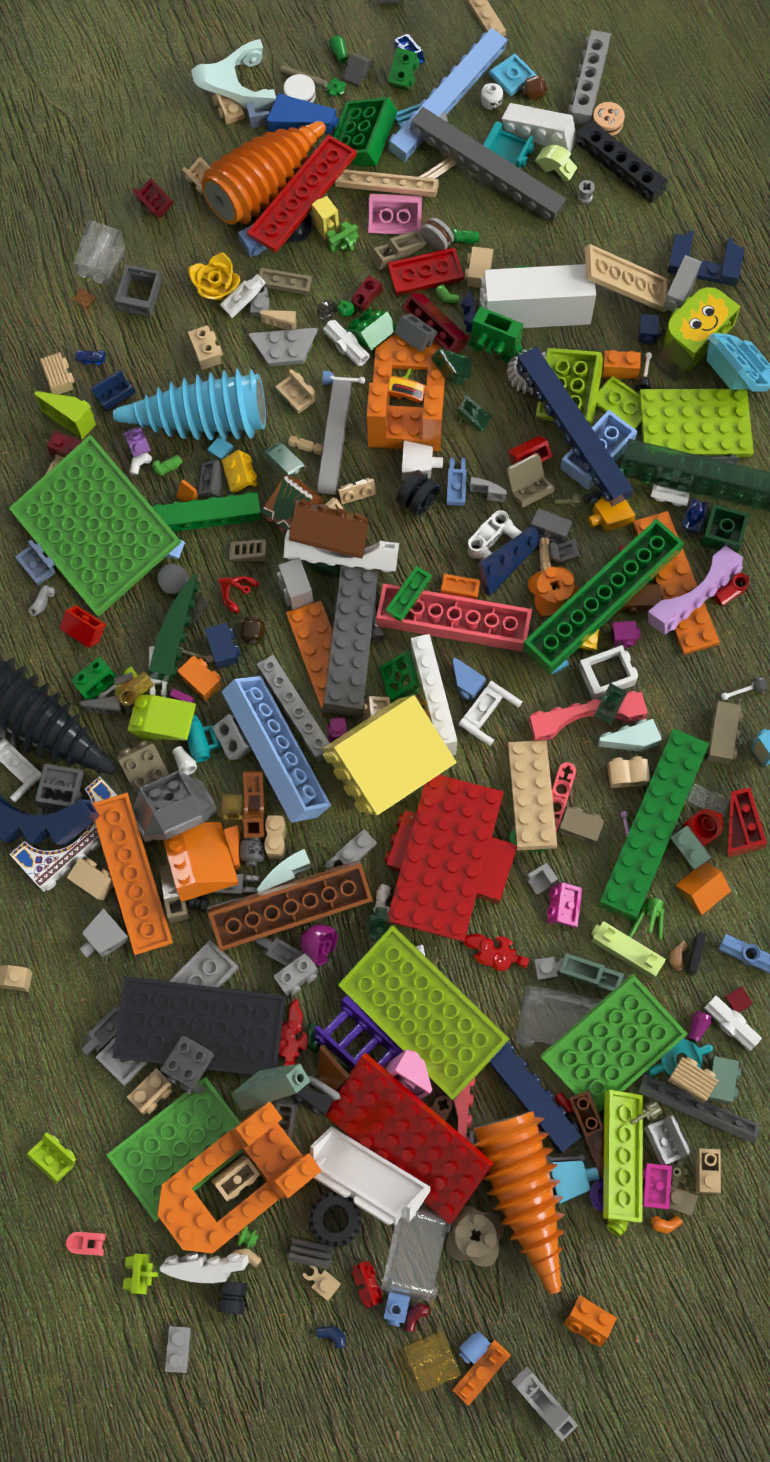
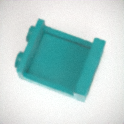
[483,121,535,169]

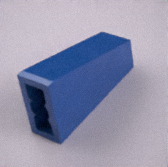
[267,93,338,134]

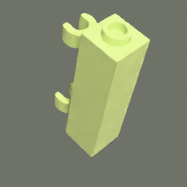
[591,921,666,980]

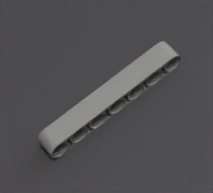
[318,380,352,495]

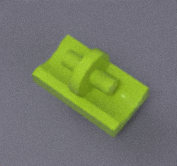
[123,1254,158,1294]

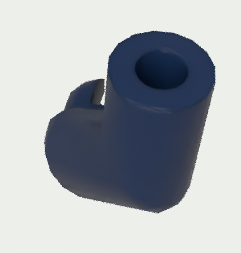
[317,1326,346,1349]

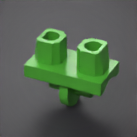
[326,221,358,253]

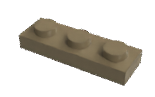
[259,268,312,295]

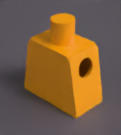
[588,498,635,531]

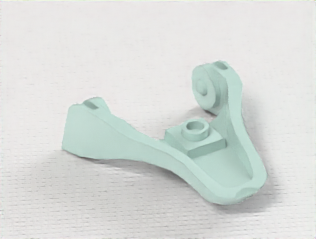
[191,39,276,110]

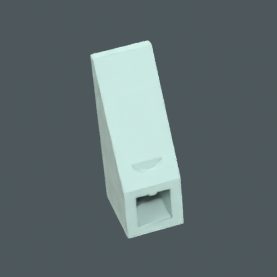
[598,719,662,752]

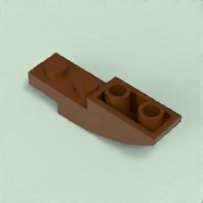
[569,1091,604,1178]

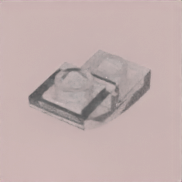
[685,783,731,818]

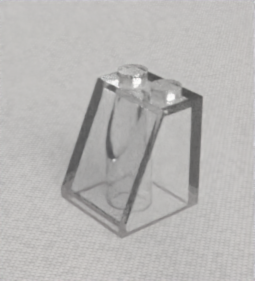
[74,220,126,284]

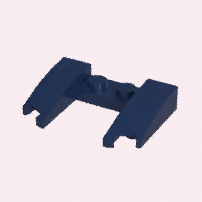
[667,231,744,287]

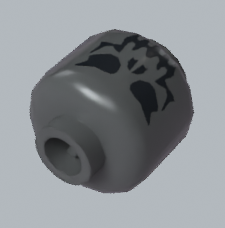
[239,838,265,867]

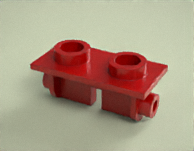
[352,1261,383,1309]

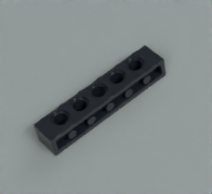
[576,120,668,203]

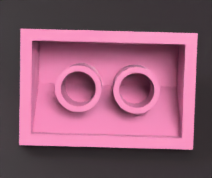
[368,194,422,234]
[385,1050,432,1099]

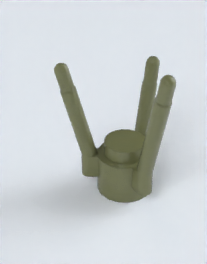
[630,1100,662,1134]

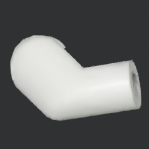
[129,452,152,475]

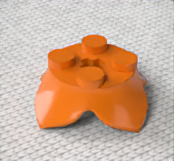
[528,567,579,617]

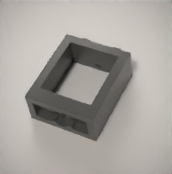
[115,265,162,317]

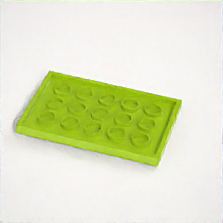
[639,389,754,457]

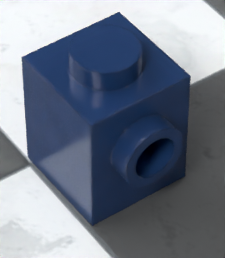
[638,314,662,344]

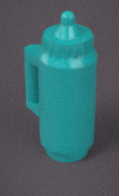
[187,715,222,762]

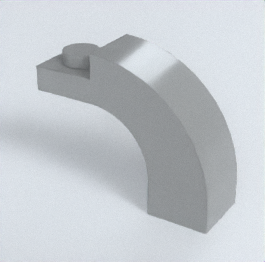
[512,1367,578,1441]

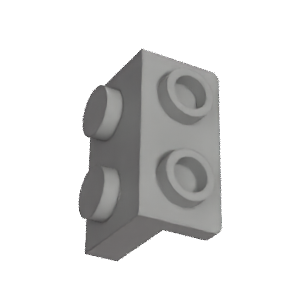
[274,953,319,996]
[644,1115,690,1165]

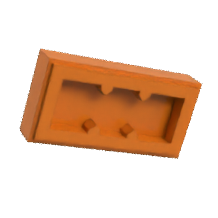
[440,574,481,599]

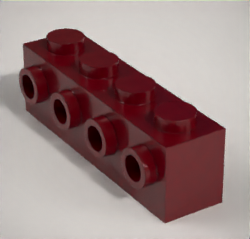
[402,293,470,354]

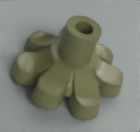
[668,1160,689,1187]

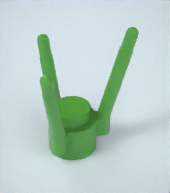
[628,898,665,940]

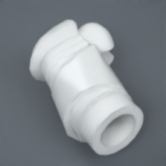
[373,884,392,917]

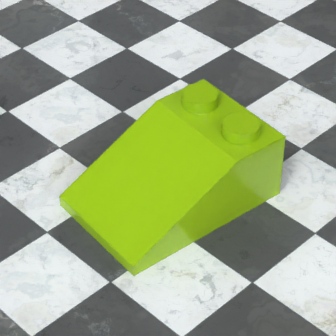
[34,391,96,440]
[128,695,196,740]

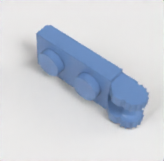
[447,458,467,506]

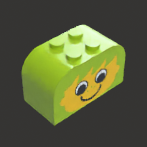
[663,287,741,371]

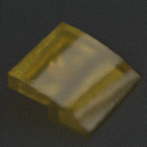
[404,1330,461,1393]

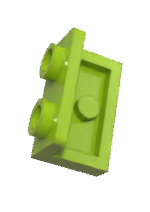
[26,1132,76,1184]

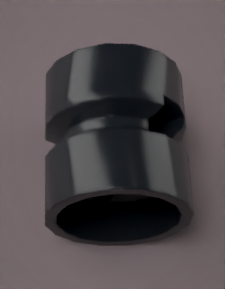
[217,1281,248,1315]

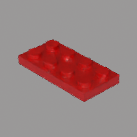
[387,247,464,296]

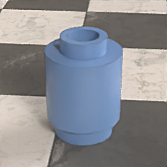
[459,1331,491,1364]

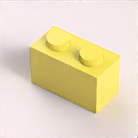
[312,196,339,239]

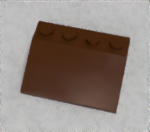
[289,499,368,559]

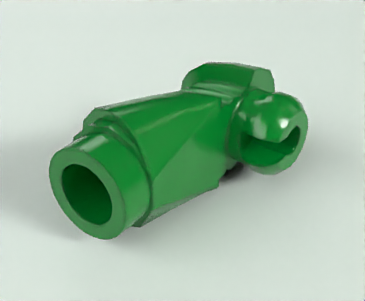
[452,229,479,245]

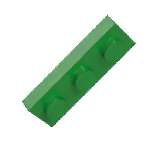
[385,566,432,622]

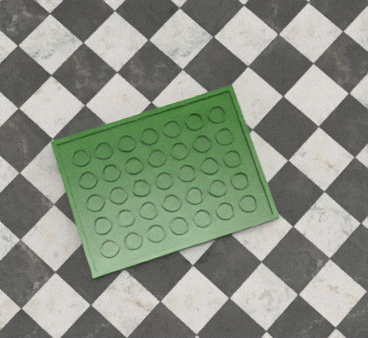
[9,435,182,616]

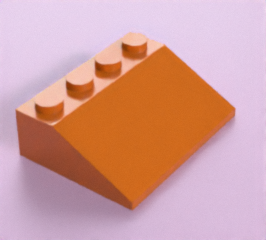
[164,822,239,902]

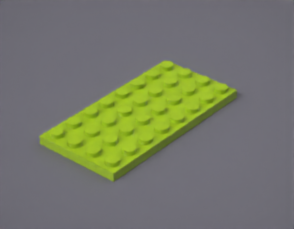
[338,926,510,1100]

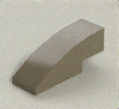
[370,230,427,270]

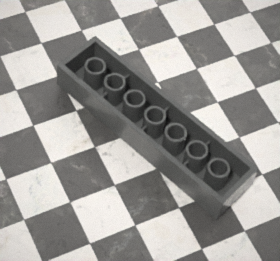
[322,566,378,718]

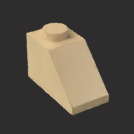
[0,965,33,992]

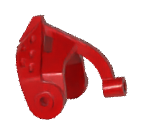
[217,576,259,614]

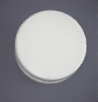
[284,74,315,103]

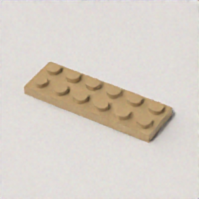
[585,244,668,312]
[508,740,557,850]

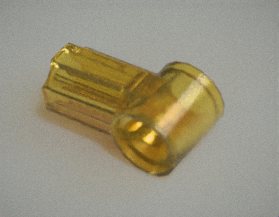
[114,671,154,705]

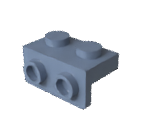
[15,540,56,586]

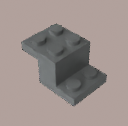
[35,764,84,815]

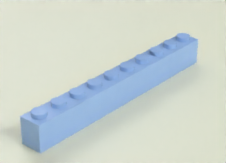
[388,28,507,162]

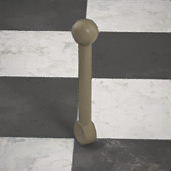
[180,647,214,663]

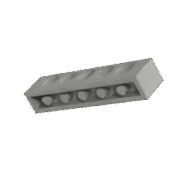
[568,30,611,126]
[257,655,330,763]

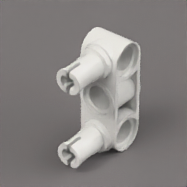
[467,510,522,560]

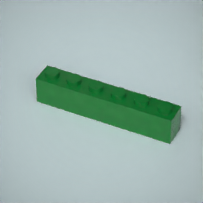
[153,492,262,532]

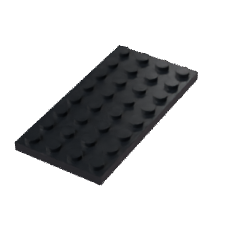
[112,976,286,1075]

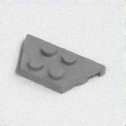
[249,328,318,367]

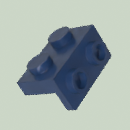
[91,370,136,411]

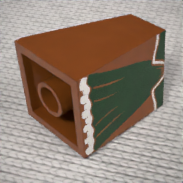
[261,475,325,533]

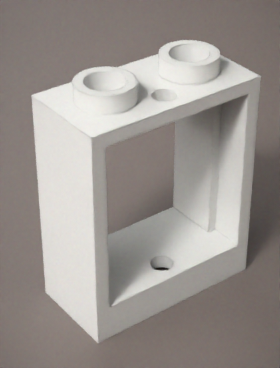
[579,646,638,699]

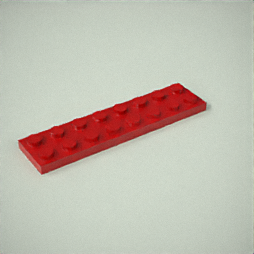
[247,134,357,253]

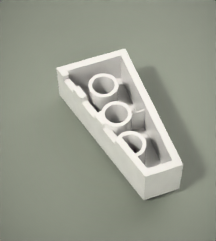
[502,103,576,152]

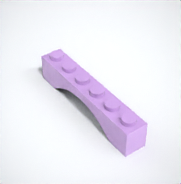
[648,546,743,635]

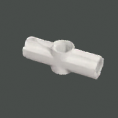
[323,320,370,367]
[704,996,762,1051]

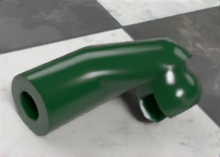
[306,1022,322,1053]

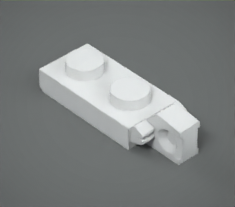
[220,274,265,318]

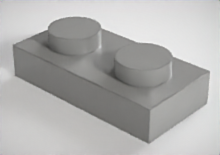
[165,1326,191,1373]

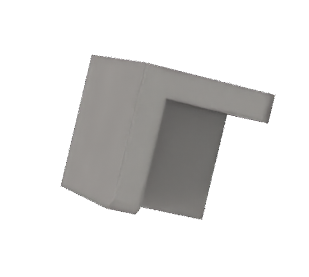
[526,863,558,895]

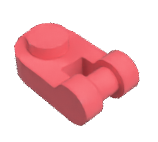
[66,1232,106,1256]

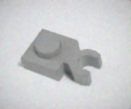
[250,287,269,316]
[534,957,564,981]

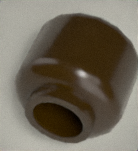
[240,617,265,644]

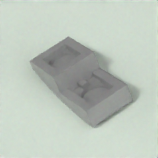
[470,477,506,502]

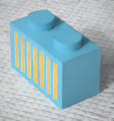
[750,728,770,767]

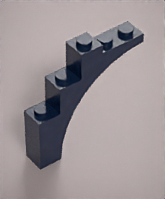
[0,794,100,845]

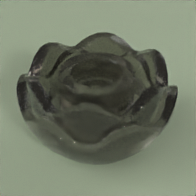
[317,299,337,321]

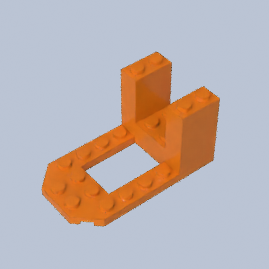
[367,334,447,451]
[157,1101,322,1253]

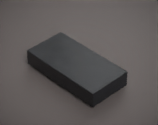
[686,932,706,976]

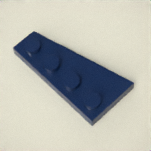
[478,526,540,596]

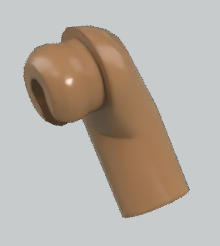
[670,941,690,971]

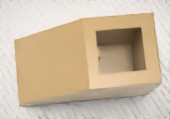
[696,1148,721,1194]

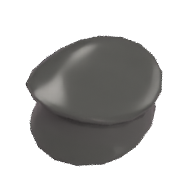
[157,564,188,595]

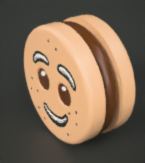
[592,102,625,136]

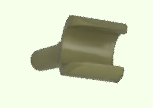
[555,494,582,508]

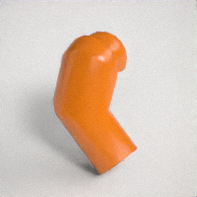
[650,1215,683,1234]

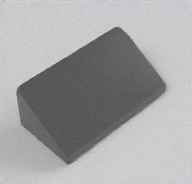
[198,460,224,498]

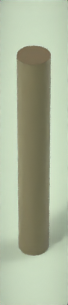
[280,65,328,87]

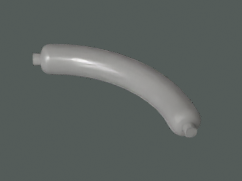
[308,1076,341,1100]

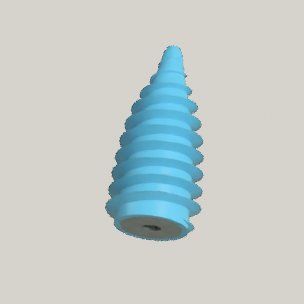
[113,368,266,440]

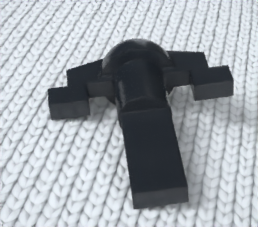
[582,489,602,504]

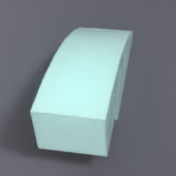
[257,849,311,893]

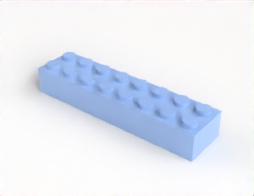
[222,676,331,823]

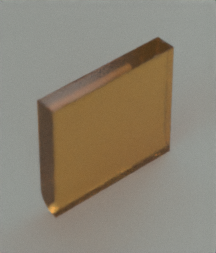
[73,288,96,309]

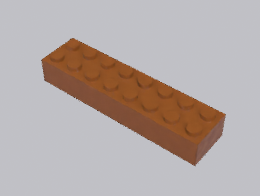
[207,860,373,951]

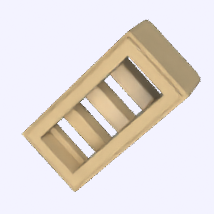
[260,310,297,330]

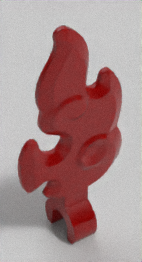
[463,934,529,971]
[278,999,308,1066]

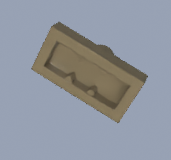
[669,1186,698,1217]

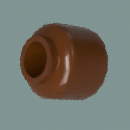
[522,75,548,100]

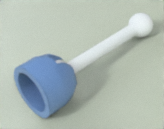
[322,371,365,385]

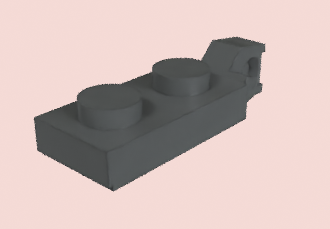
[256,937,303,967]
[81,1005,120,1057]

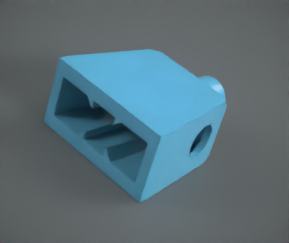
[550,1161,599,1204]

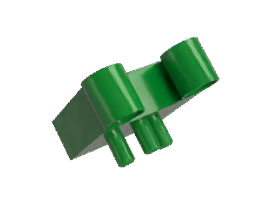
[468,306,523,364]

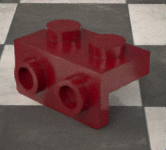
[133,178,174,218]

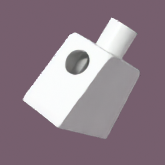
[402,441,443,481]

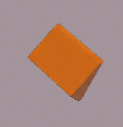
[675,862,731,916]

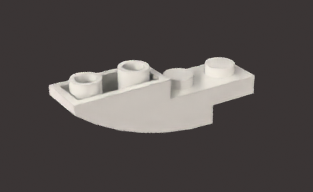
[160,1252,249,1283]

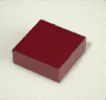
[724,986,753,1013]

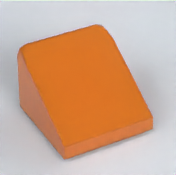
[177,480,198,502]

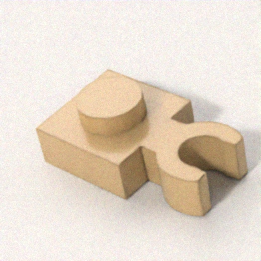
[302,1265,341,1301]

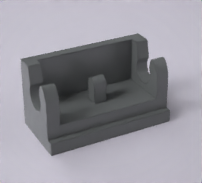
[394,313,437,352]
[530,508,573,545]

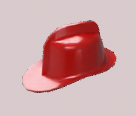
[682,809,723,846]

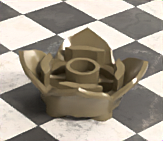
[446,1206,504,1266]

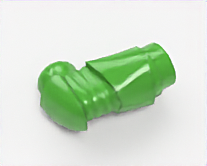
[152,454,183,477]

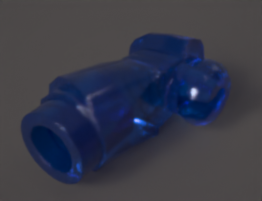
[75,350,106,365]

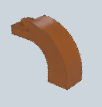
[243,771,265,838]

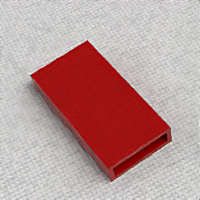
[384,810,517,904]

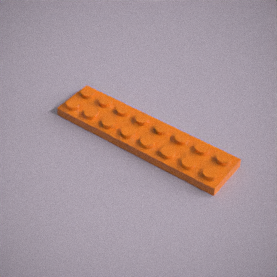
[632,511,720,655]
[92,793,173,955]

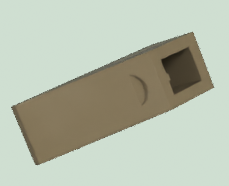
[160,864,190,923]

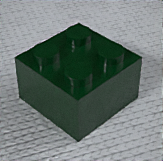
[701,504,750,554]

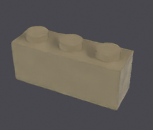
[706,701,743,765]

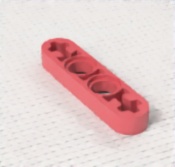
[552,762,576,832]

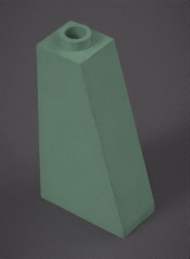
[231,1063,310,1111]

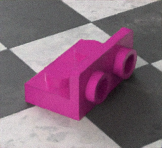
[547,883,582,927]
[642,1163,672,1210]

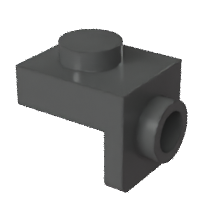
[549,539,581,565]

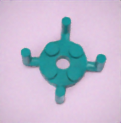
[646,1039,713,1077]

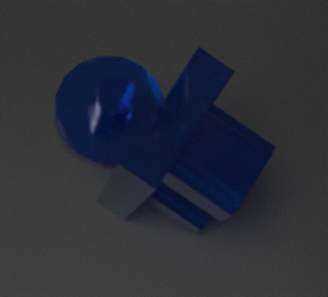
[681,497,710,534]

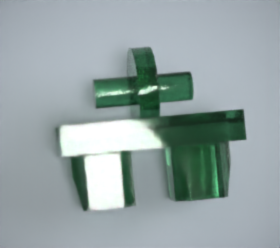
[370,907,391,943]

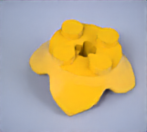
[189,252,240,301]

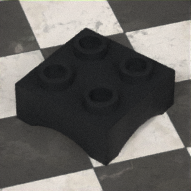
[291,1085,333,1116]

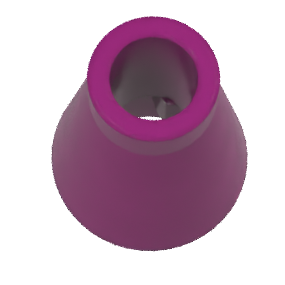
[688,1010,712,1042]

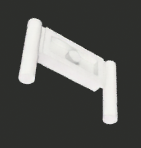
[459,681,522,746]
[0,739,42,802]

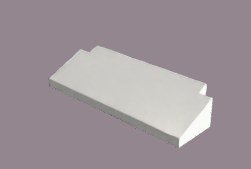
[310,1126,430,1225]

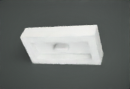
[651,484,690,506]

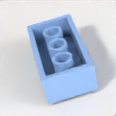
[560,410,637,490]

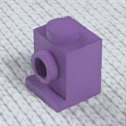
[124,427,151,457]

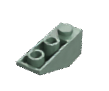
[263,442,304,476]

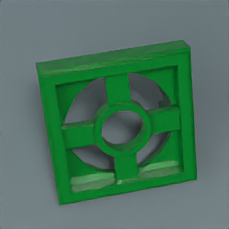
[379,651,420,702]

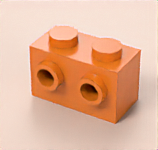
[602,350,641,379]
[177,655,222,702]

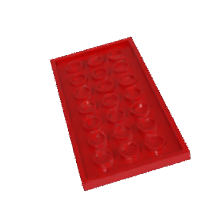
[387,775,504,943]
[326,1053,494,1225]

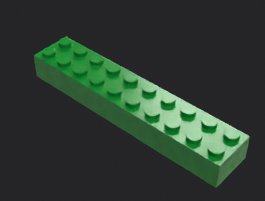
[522,518,684,675]
[598,728,709,922]

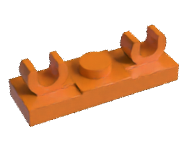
[452,1340,510,1406]

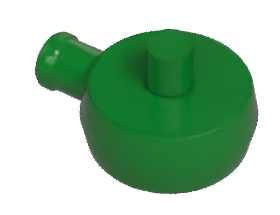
[338,300,354,317]

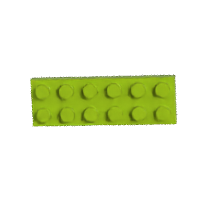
[603,1089,643,1223]

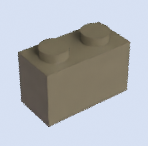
[558,806,605,846]

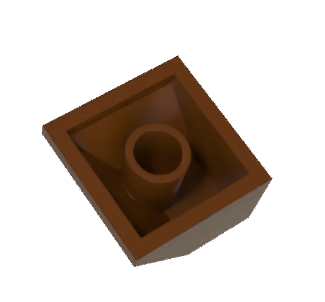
[319,1045,350,1092]

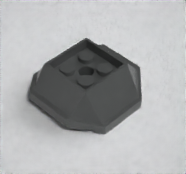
[132,771,217,841]

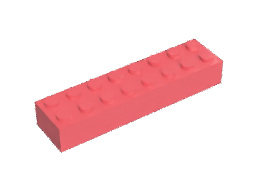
[376,583,532,652]

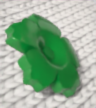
[326,78,346,96]

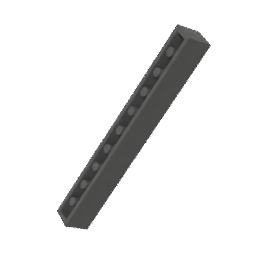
[410,106,566,223]

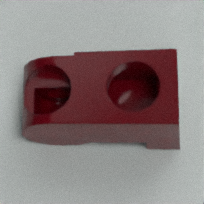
[351,275,383,311]

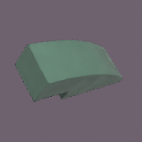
[560,953,624,993]

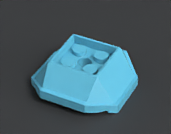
[706,333,770,391]

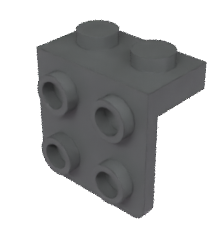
[161,1036,214,1096]

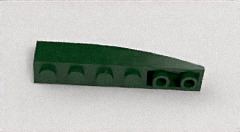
[148,574,200,683]

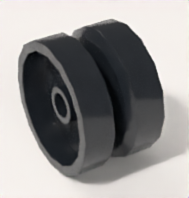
[396,469,441,518]

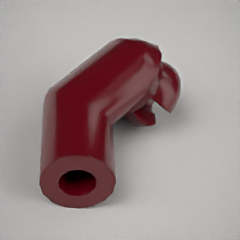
[404,1303,429,1332]

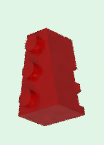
[728,787,767,857]

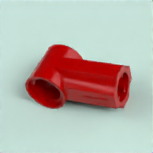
[713,573,749,607]

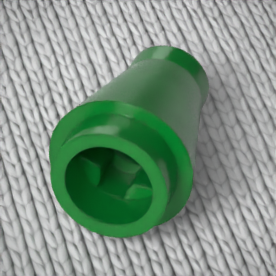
[329,36,348,63]

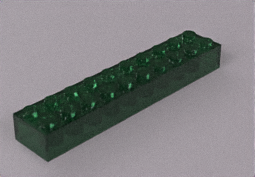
[620,439,770,512]

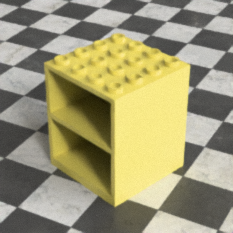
[322,695,457,815]

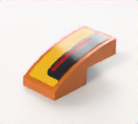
[386,376,425,404]

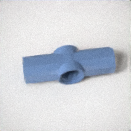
[718,934,770,974]

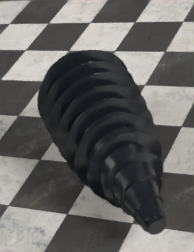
[0,658,117,776]

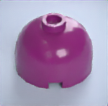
[300,924,338,966]

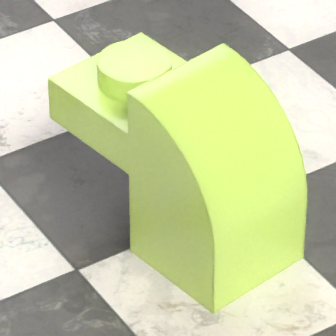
[535,145,577,182]

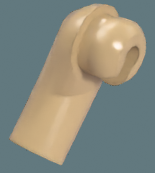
[231,1248,262,1268]

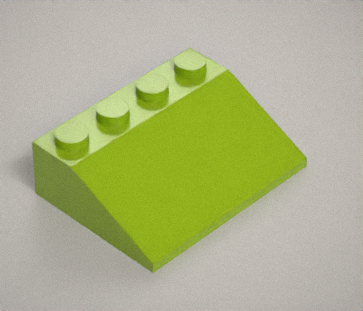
[536,348,604,427]

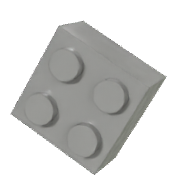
[277,558,314,610]

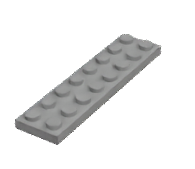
[96,940,239,1086]

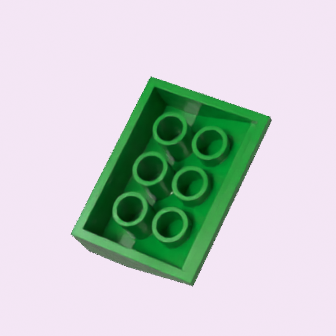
[333,97,398,167]

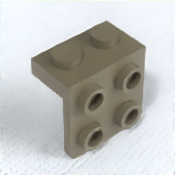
[507,454,554,507]
[117,739,169,793]

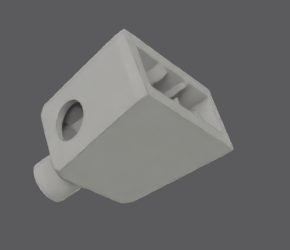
[79,909,130,957]

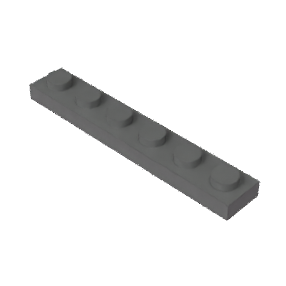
[638,1074,760,1143]

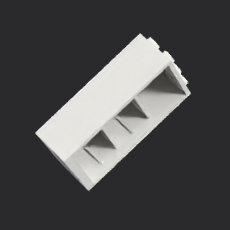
[480,264,596,328]

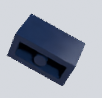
[205,623,241,669]

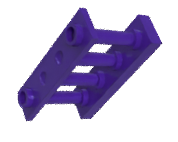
[313,995,404,1070]

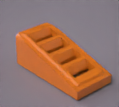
[224,825,241,870]

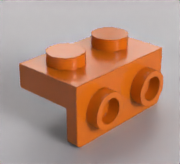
[564,1295,617,1347]

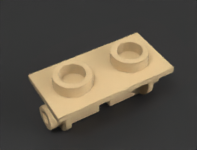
[337,478,377,504]

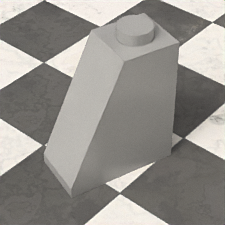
[663,255,702,312]

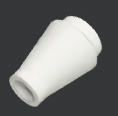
[172,746,197,775]

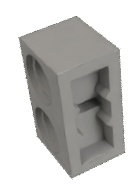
[212,715,252,760]

